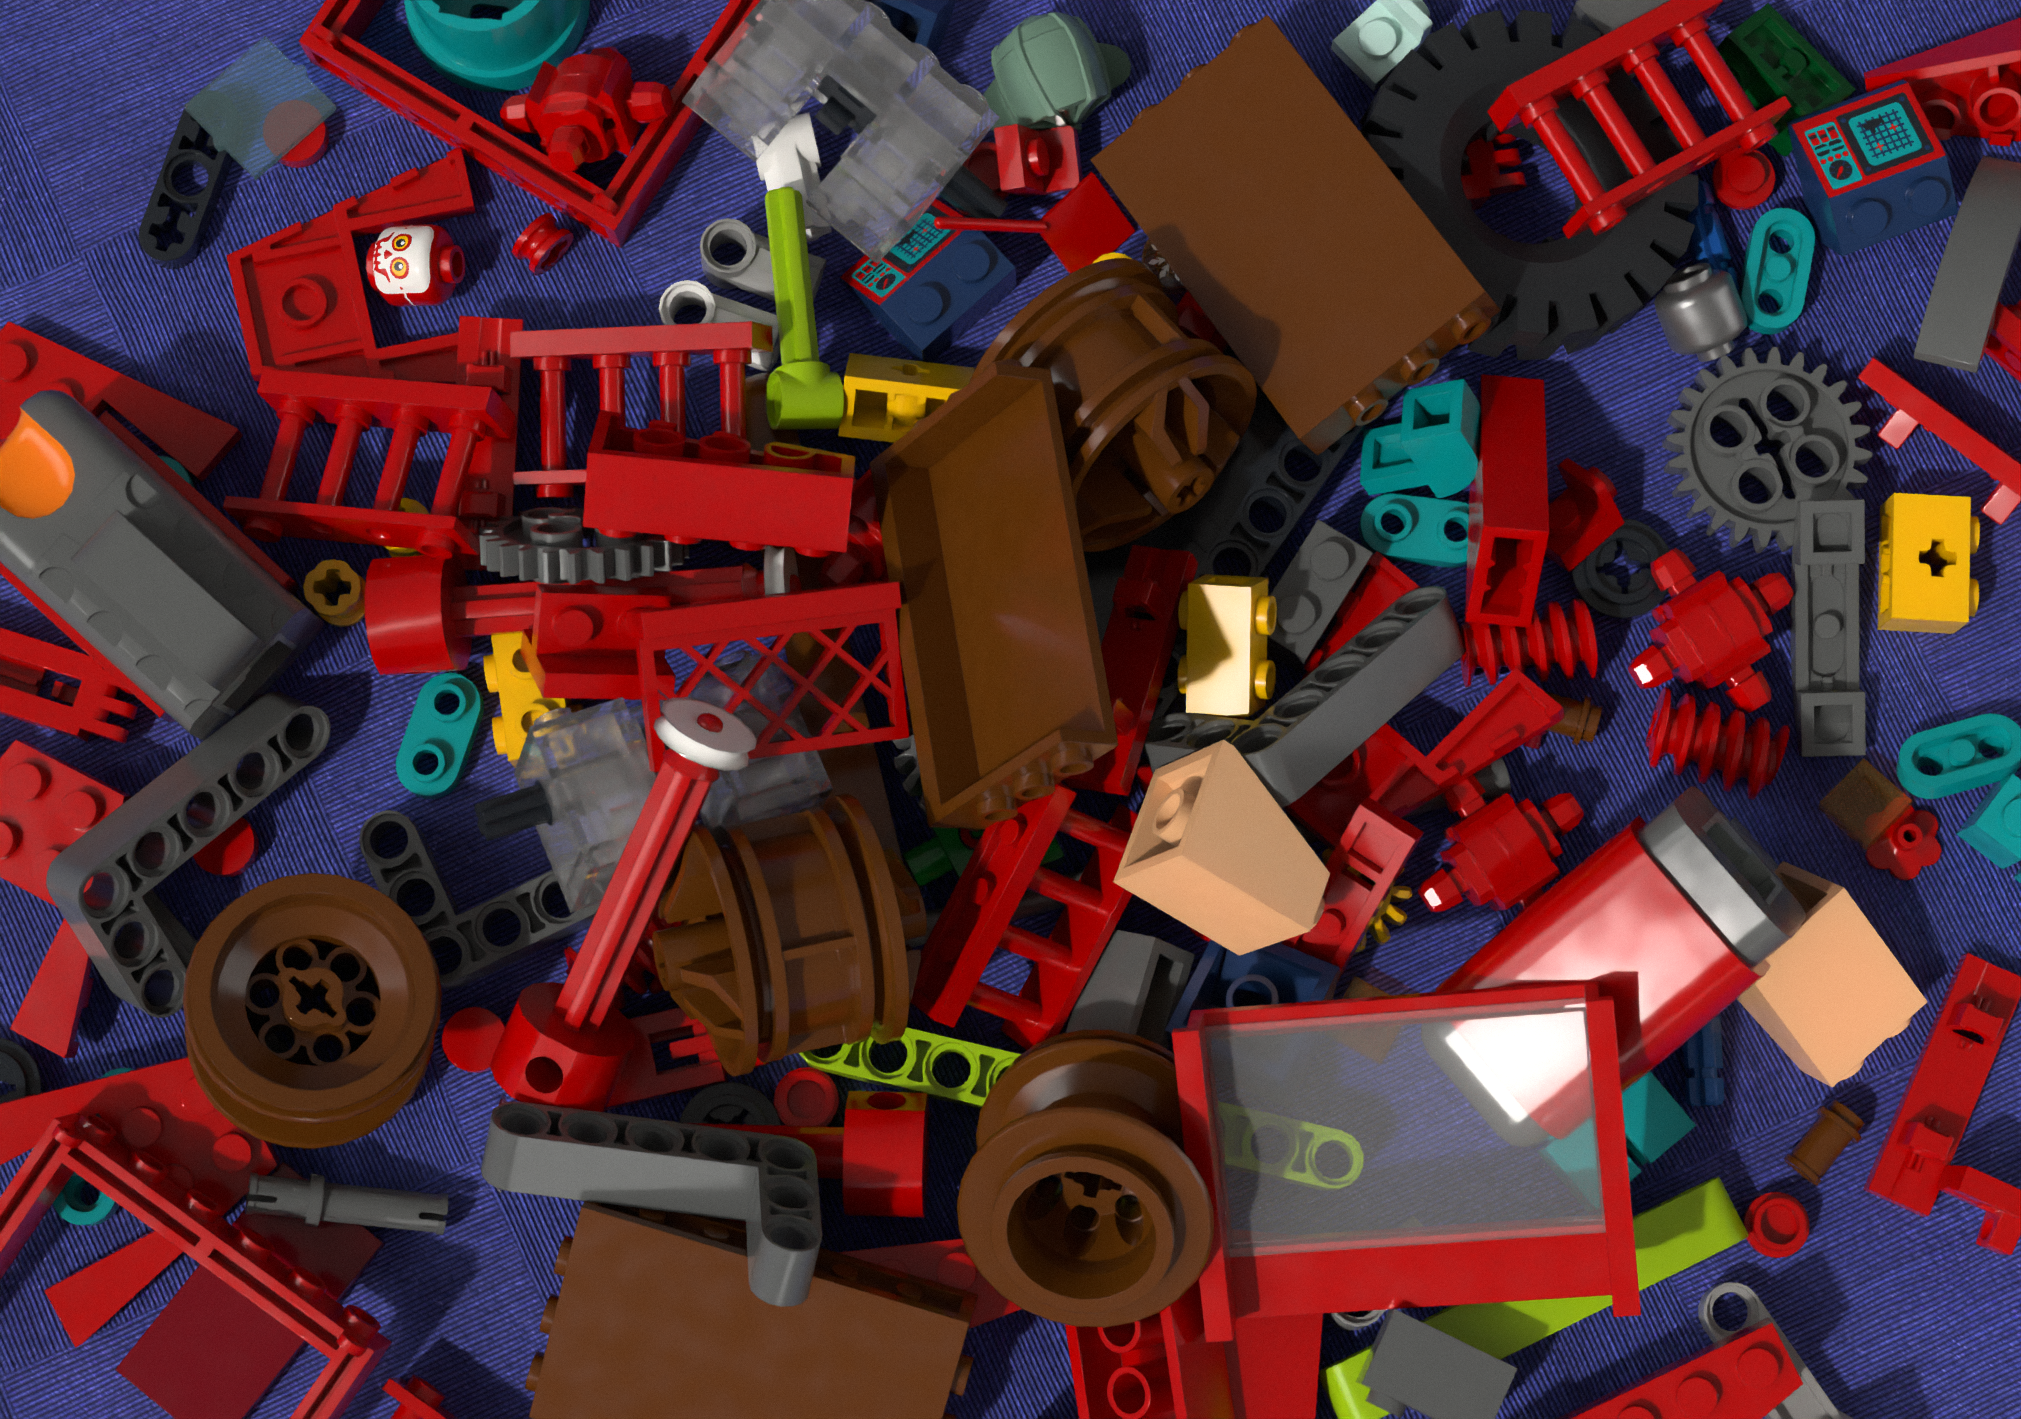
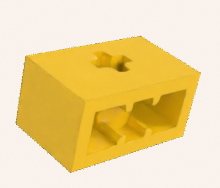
[838,353,975,443]
[1877,493,1980,634]

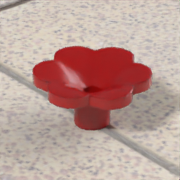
[1862,800,1942,881]

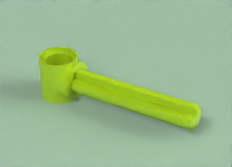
[765,187,844,430]

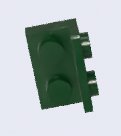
[1699,3,1856,156]

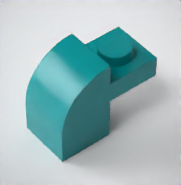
[1360,379,1481,499]

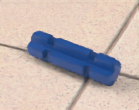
[1685,181,1740,292]
[1683,1016,1724,1107]

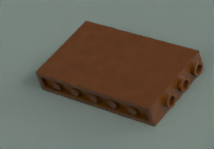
[1091,14,1501,456]
[870,359,1119,830]
[525,1201,978,1419]

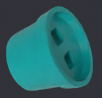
[404,0,590,92]

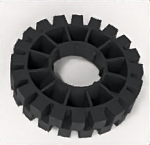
[1359,10,1698,360]

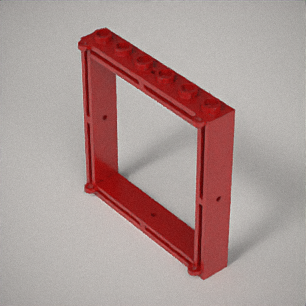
[299,0,783,248]
[0,1112,392,1419]

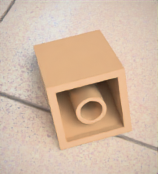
[1113,740,1330,956]
[1737,861,1927,1087]

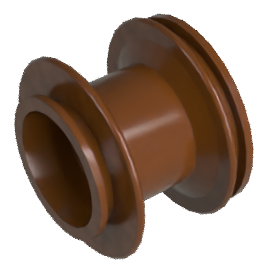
[183,873,442,1149]
[957,1029,1226,1328]

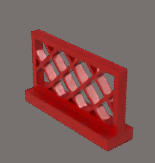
[627,581,909,772]

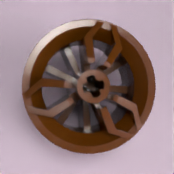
[969,258,1257,552]
[652,793,927,1077]

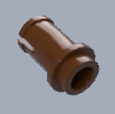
[1545,691,1602,746]
[1784,1100,1865,1186]

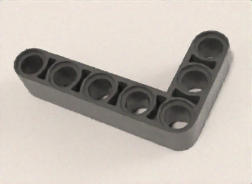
[1143,586,1466,808]
[46,691,331,1018]
[359,810,698,990]
[481,1102,822,1307]

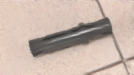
[245,1172,448,1235]

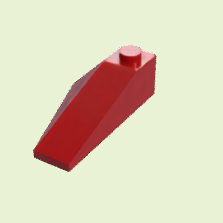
[1864,17,2021,147]

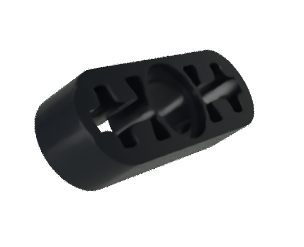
[139,92,244,269]

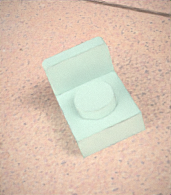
[1331,0,1432,92]

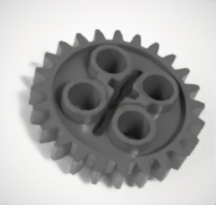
[1662,347,1872,553]
[479,505,690,584]

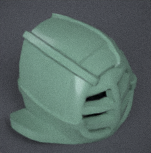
[979,12,1132,134]

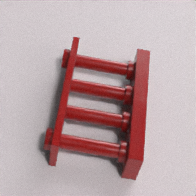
[1487,0,1792,240]
[510,321,773,499]
[223,369,516,559]
[911,782,1139,1050]

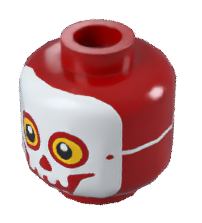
[366,224,465,307]

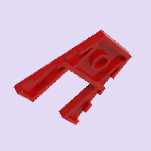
[226,147,476,384]
[0,321,243,482]
[1284,552,1565,851]
[0,740,132,1058]
[0,1056,281,1348]

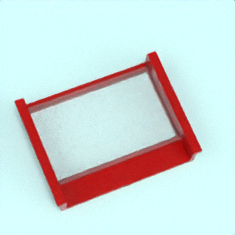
[1172,981,1641,1342]

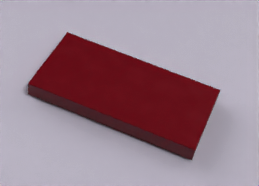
[115,1162,386,1419]

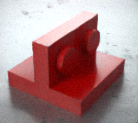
[521,584,676,700]

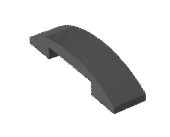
[1914,155,2021,373]
[1790,499,1866,757]

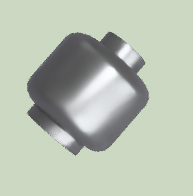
[1655,263,1747,362]

